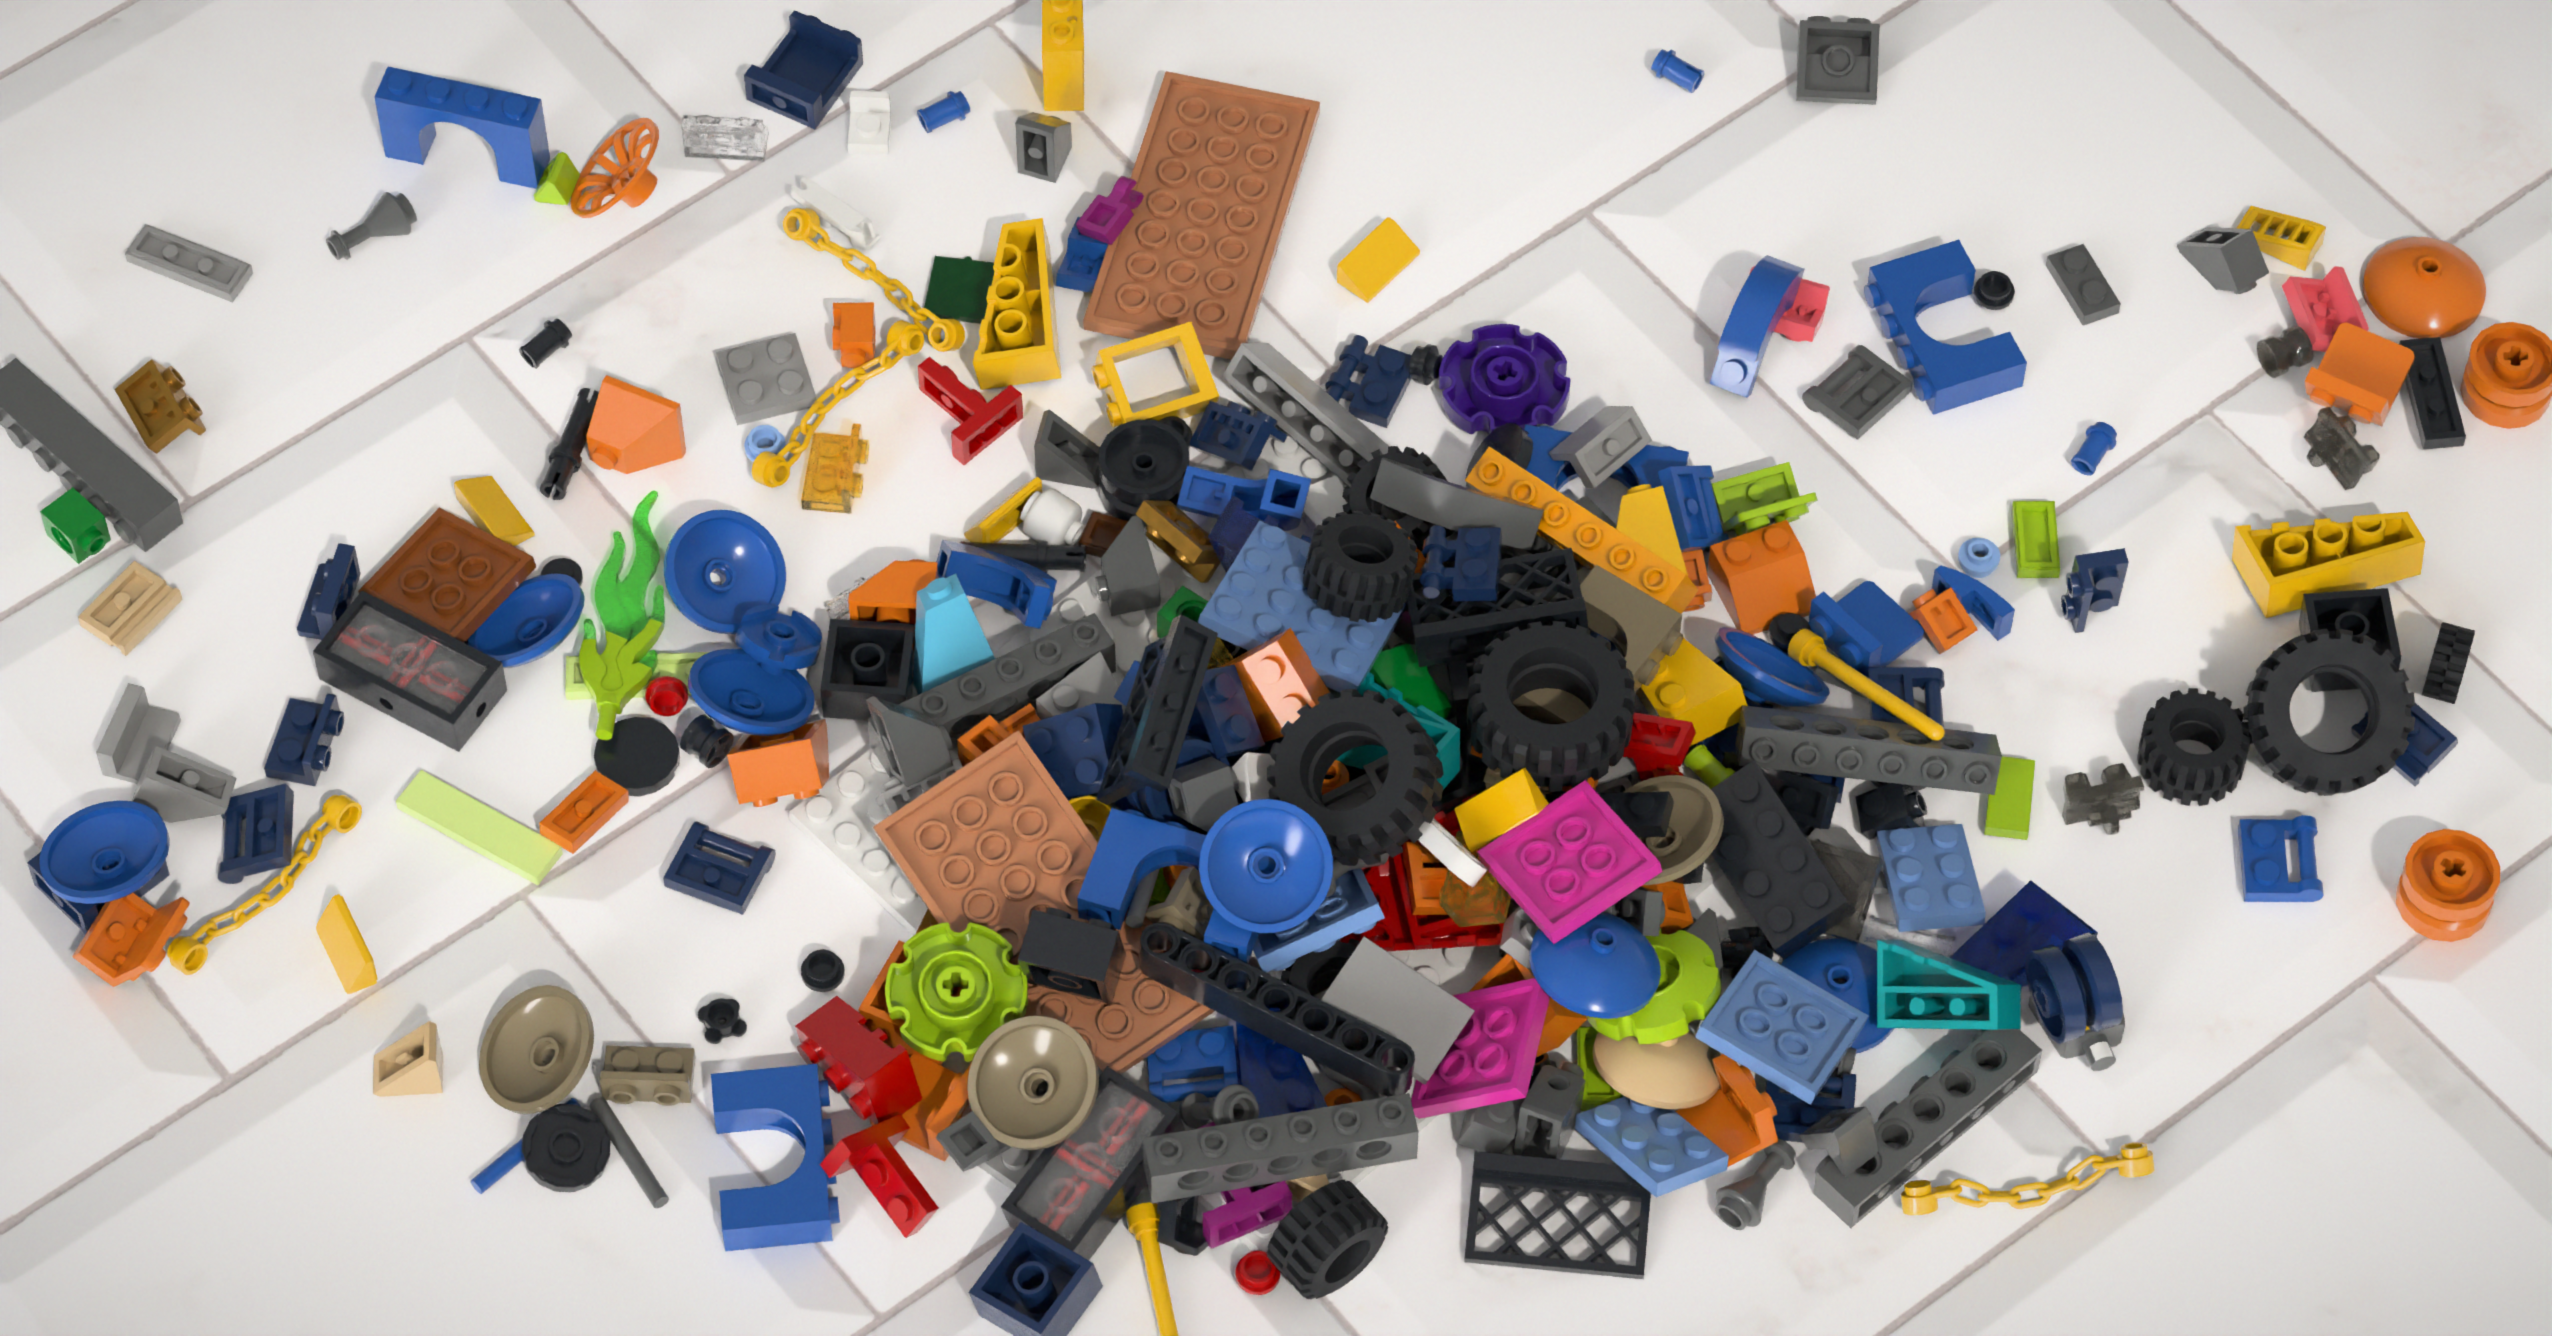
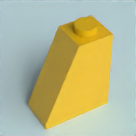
[1616,484,1688,576]

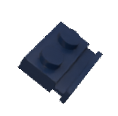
[2351,703,2458,787]

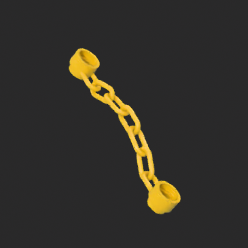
[783,208,965,352]
[752,320,924,488]
[167,795,362,975]
[1901,1142,2155,1215]

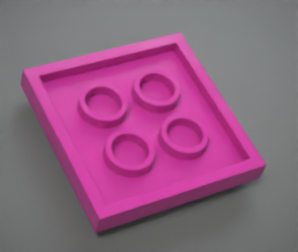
[1477,780,1663,944]
[1411,978,1550,1119]

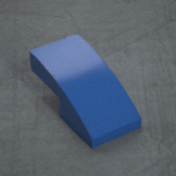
[1056,217,1108,293]
[1931,565,2015,641]

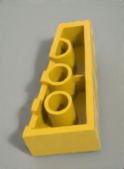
[973,218,1062,390]
[2232,512,2425,619]
[1636,637,1748,747]

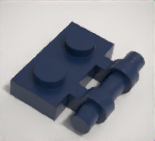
[1325,335,1412,428]
[1420,525,1502,601]

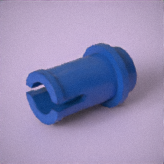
[1651,49,1705,93]
[917,91,971,133]
[2071,422,2117,476]

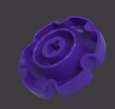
[1439,324,1571,434]

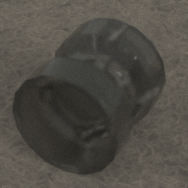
[2256,325,2314,378]

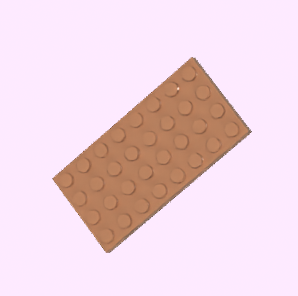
[1083,71,1320,360]
[873,730,1215,1075]

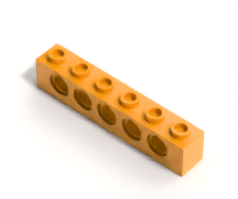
[1465,447,1699,614]

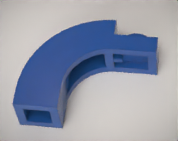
[1709,255,1805,398]
[1177,465,1311,531]
[936,539,1057,629]

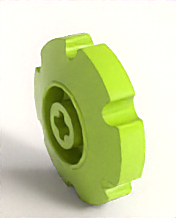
[885,922,1028,1062]
[1586,928,1721,1044]

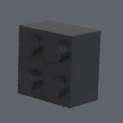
[2299,588,2401,692]
[820,619,915,720]
[1018,908,1126,1005]

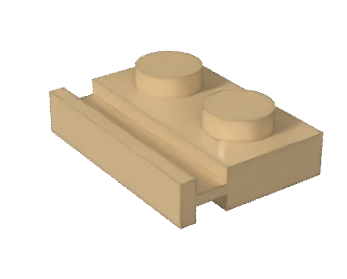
[78,560,183,656]

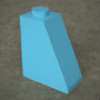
[913,573,996,695]

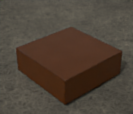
[1078,511,1128,558]

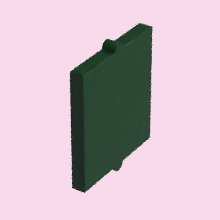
[924,256,994,324]

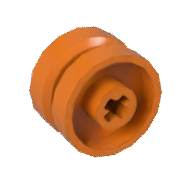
[2460,322,2552,429]
[2396,829,2500,942]

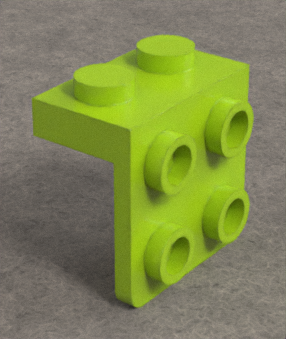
[1711,462,1818,536]

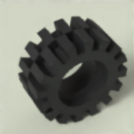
[2421,622,2475,704]

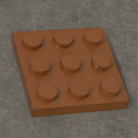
[358,507,536,643]

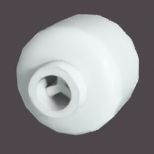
[1020,489,1085,546]

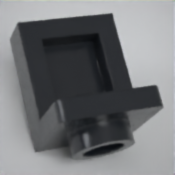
[1855,783,1927,840]
[1157,1196,1209,1256]

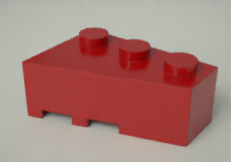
[795,996,923,1124]

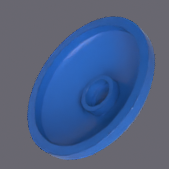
[664,510,786,634]
[468,574,585,668]
[1714,627,1830,707]
[688,649,815,736]
[1199,799,1333,933]
[39,801,170,904]
[1529,912,1661,1019]
[1781,938,1895,1054]

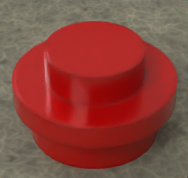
[645,676,688,717]
[1235,1251,1281,1295]

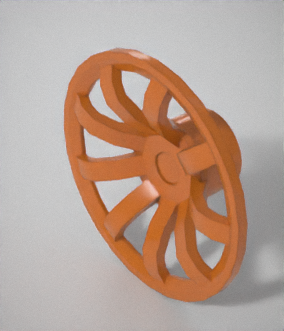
[570,118,659,218]

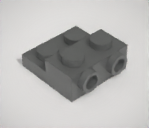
[1796,16,1880,105]

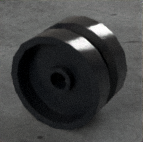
[1099,420,1190,527]

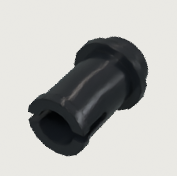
[519,318,572,369]

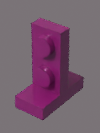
[1197,1122,1292,1249]

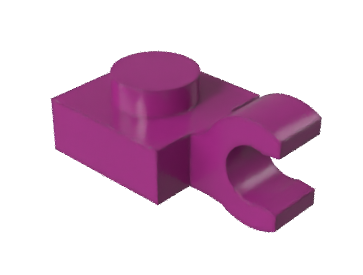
[1075,176,1144,245]

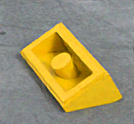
[1337,217,1420,303]
[454,476,535,547]
[964,476,1042,543]
[1454,768,1549,852]
[316,894,378,994]

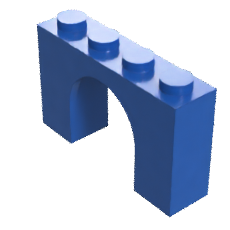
[374,66,550,189]
[1864,239,2027,415]
[1524,424,1689,491]
[1077,808,1276,964]
[711,1064,840,1252]

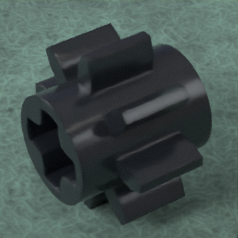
[1720,926,1773,979]

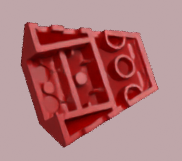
[1341,793,1510,952]

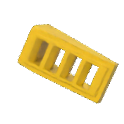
[2237,206,2326,271]

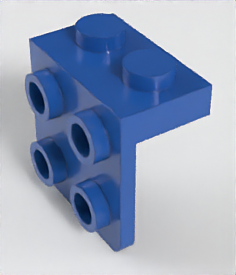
[1808,581,1924,677]

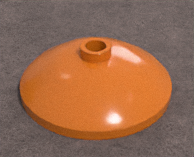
[2363,237,2486,339]

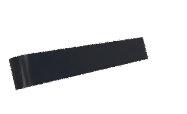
[1139,923,1415,1097]

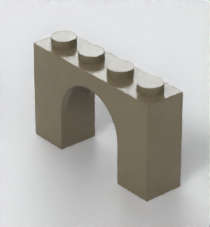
[1512,565,1683,724]

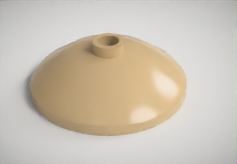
[1593,1030,1721,1109]

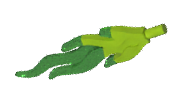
[579,490,666,740]

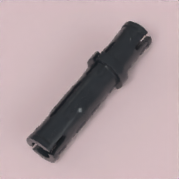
[539,388,599,500]
[960,540,1086,573]

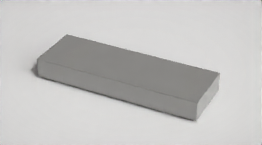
[125,224,253,303]

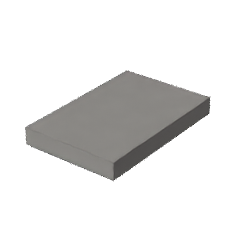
[1321,937,1475,1085]

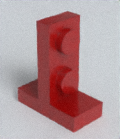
[918,356,1023,465]
[1623,712,1696,782]
[820,1114,939,1238]

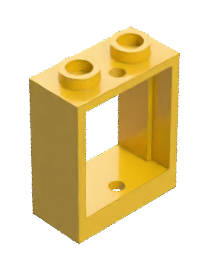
[1042,0,1084,111]
[1091,322,1219,427]

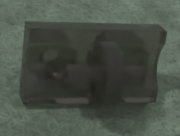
[2303,407,2380,490]
[2062,763,2144,835]

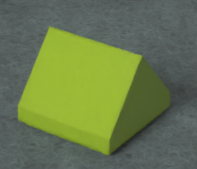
[533,151,580,205]

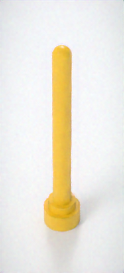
[1788,629,1945,741]
[1126,1202,1179,1336]

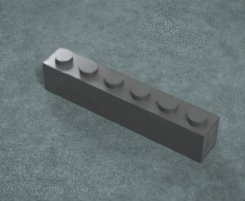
[0,358,183,552]

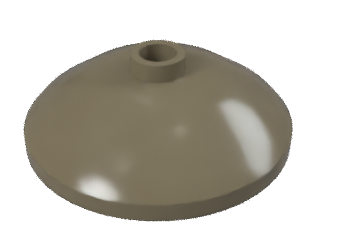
[1622,775,1724,885]
[479,985,594,1114]
[967,1016,1099,1150]

